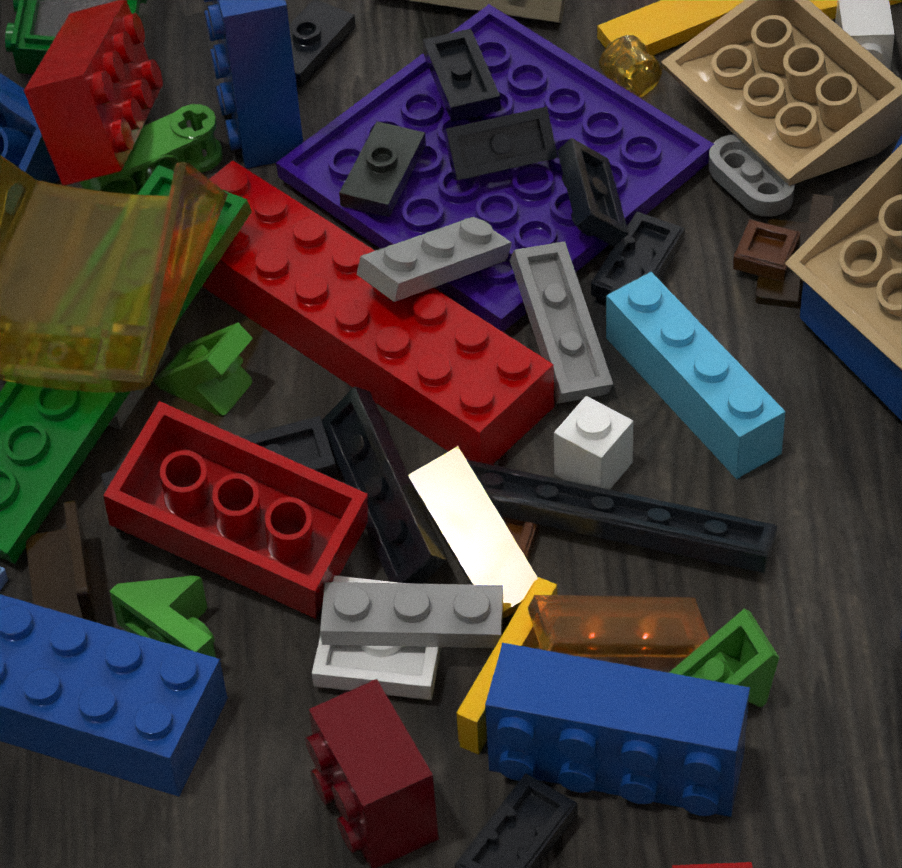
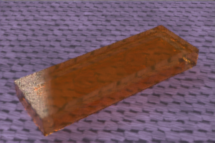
[528,595,710,657]

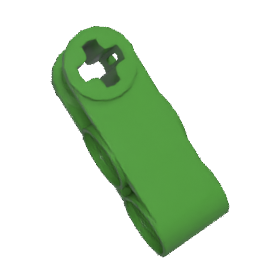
[79,104,223,214]

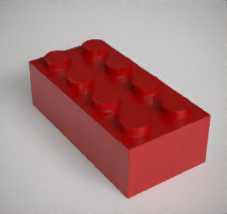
[24,0,163,186]
[103,401,368,619]

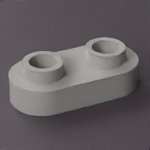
[708,135,795,217]

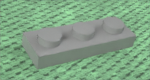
[356,217,512,302]
[510,241,613,404]
[320,582,504,648]

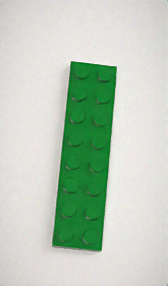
[0,165,252,564]

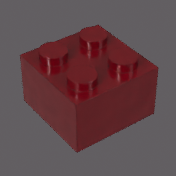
[305,679,439,868]

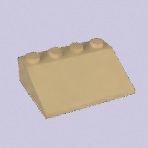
[661,0,902,186]
[785,144,902,370]

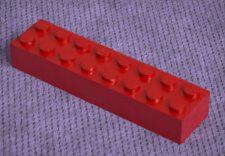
[202,160,555,465]

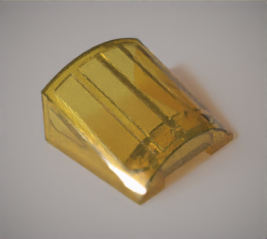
[0,155,228,392]

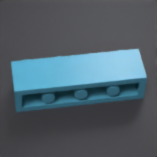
[606,272,786,479]

